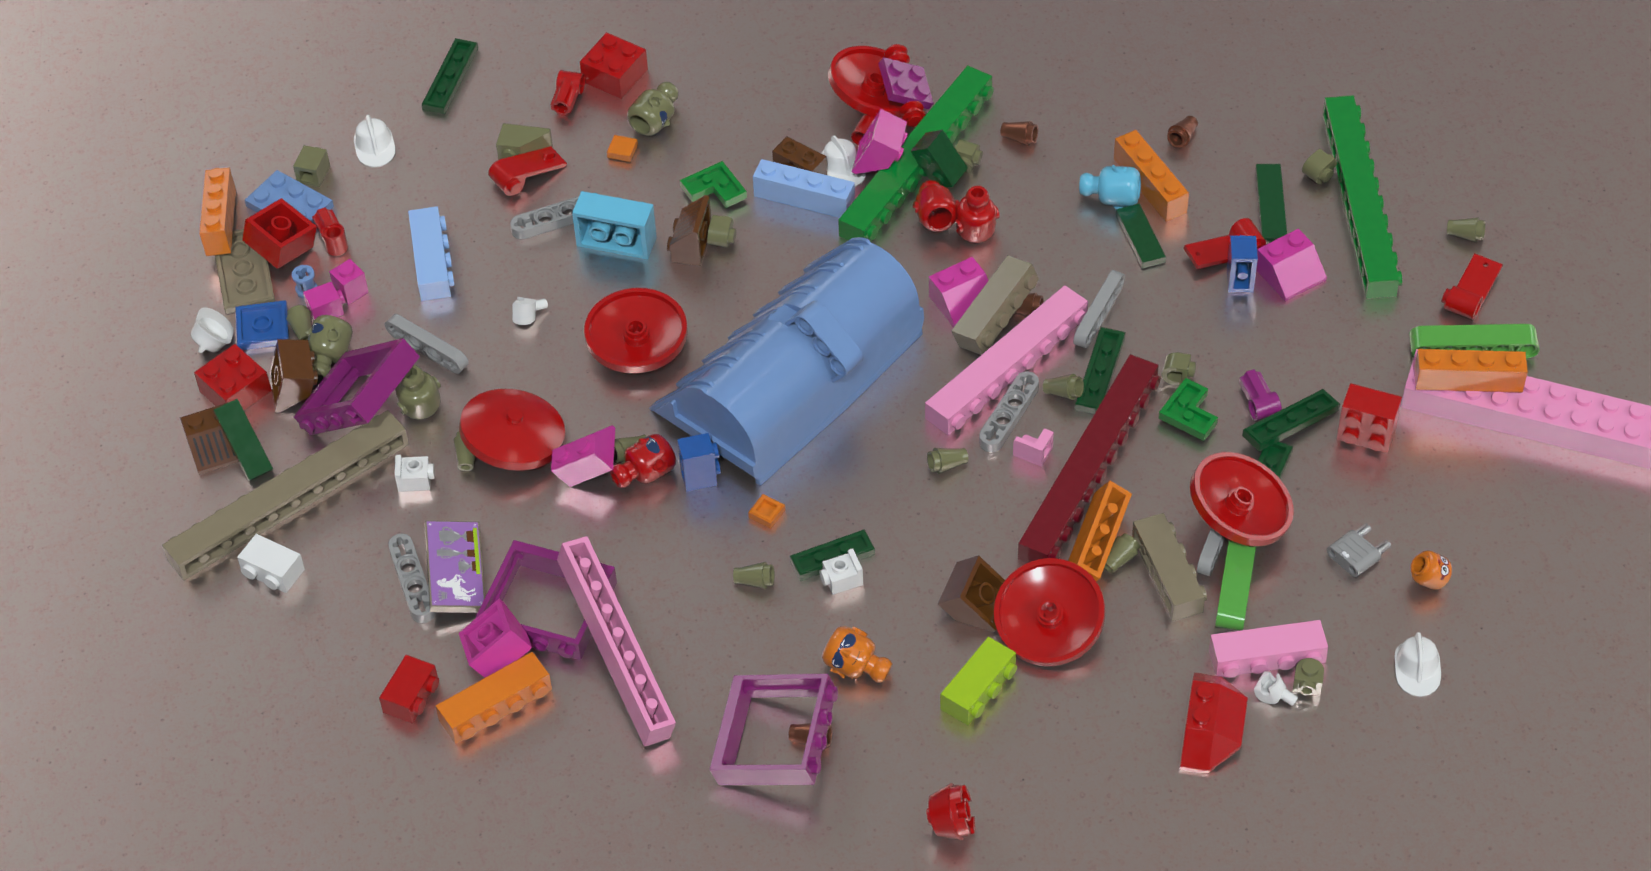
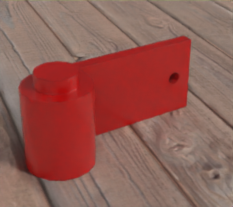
[488,146,567,196]
[1183,218,1266,269]
[1441,253,1503,320]

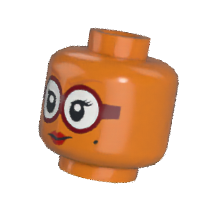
[1411,550,1452,590]

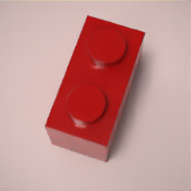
[379,655,439,724]

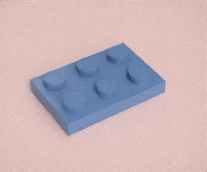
[245,170,334,223]

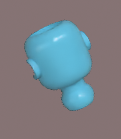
[1079,165,1141,209]

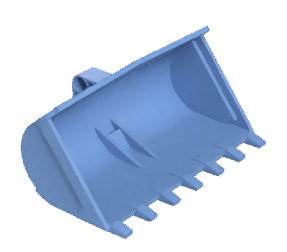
[649,237,924,486]

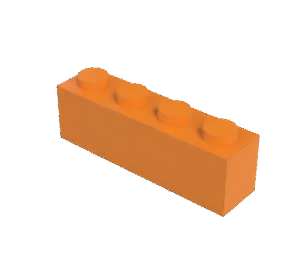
[1114,130,1189,222]
[199,167,236,256]
[1414,349,1528,392]
[1068,480,1132,581]
[435,652,552,744]

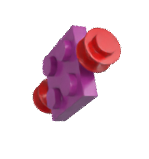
[878,44,934,127]

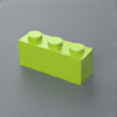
[940,636,1017,726]

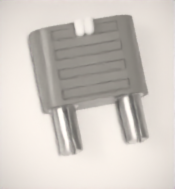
[1327,523,1391,577]

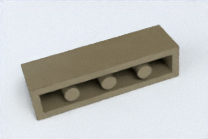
[951,255,1039,355]
[1132,513,1207,622]

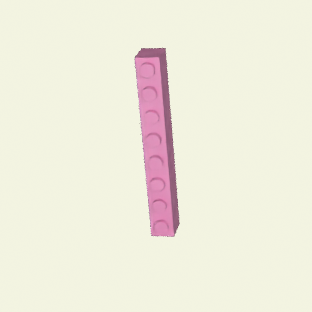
[925,285,1088,435]
[557,536,676,747]

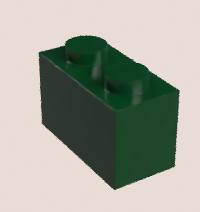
[911,130,968,188]

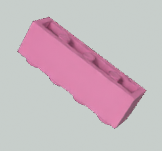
[1209,620,1328,678]

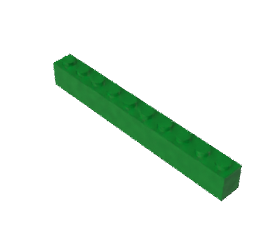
[838,65,994,241]
[1322,95,1402,299]

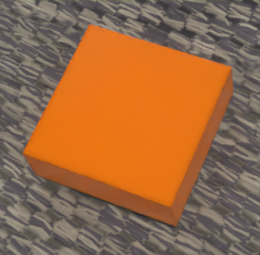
[607,135,638,162]
[748,494,786,529]

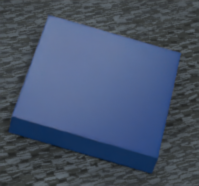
[235,300,289,350]

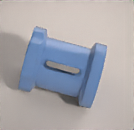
[292,265,317,298]

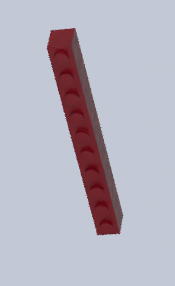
[1018,354,1161,563]

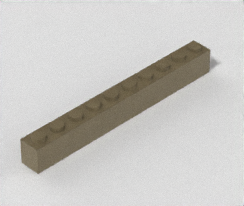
[162,410,409,580]

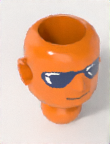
[822,626,892,683]

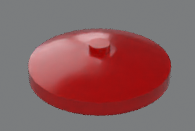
[828,46,903,118]
[584,288,688,373]
[459,388,565,471]
[1190,452,1294,547]
[994,558,1105,666]

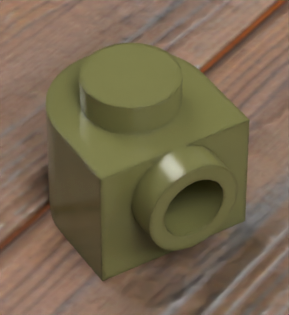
[955,139,983,173]
[1302,148,1337,184]
[707,215,736,248]
[1161,352,1196,386]
[1292,658,1324,696]

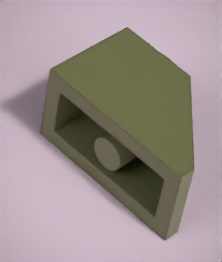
[496,123,553,160]

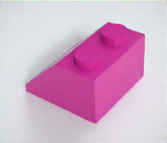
[852,109,908,174]
[1256,228,1327,302]
[929,257,989,328]
[551,425,615,487]
[459,598,532,678]

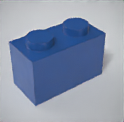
[1227,235,1258,293]
[677,433,721,492]

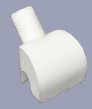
[512,297,548,325]
[1254,671,1298,706]

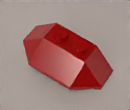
[1180,672,1248,774]

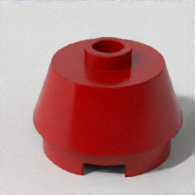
[926,783,975,840]

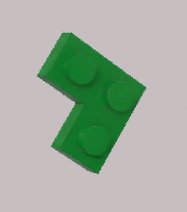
[680,161,747,208]
[1158,378,1218,441]

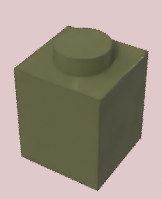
[293,145,330,187]

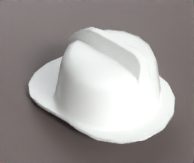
[354,114,395,167]
[821,135,867,186]
[191,308,233,353]
[1395,632,1441,697]

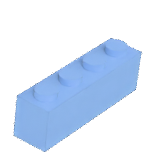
[753,159,855,218]
[408,206,455,301]

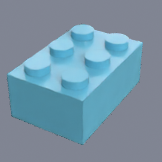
[572,191,657,260]

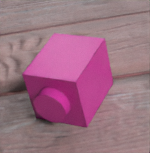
[329,259,369,305]
[303,282,345,321]

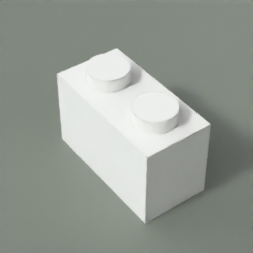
[237,534,305,593]

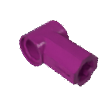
[1239,369,1282,421]

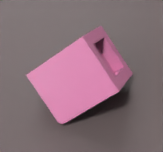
[1013,428,1054,467]

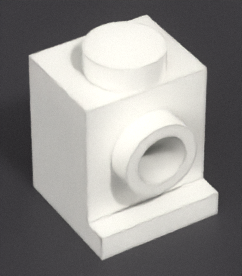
[395,455,435,492]
[819,549,863,595]

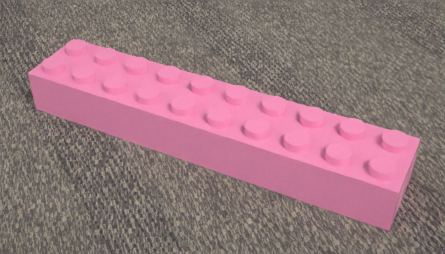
[1401,349,1651,469]

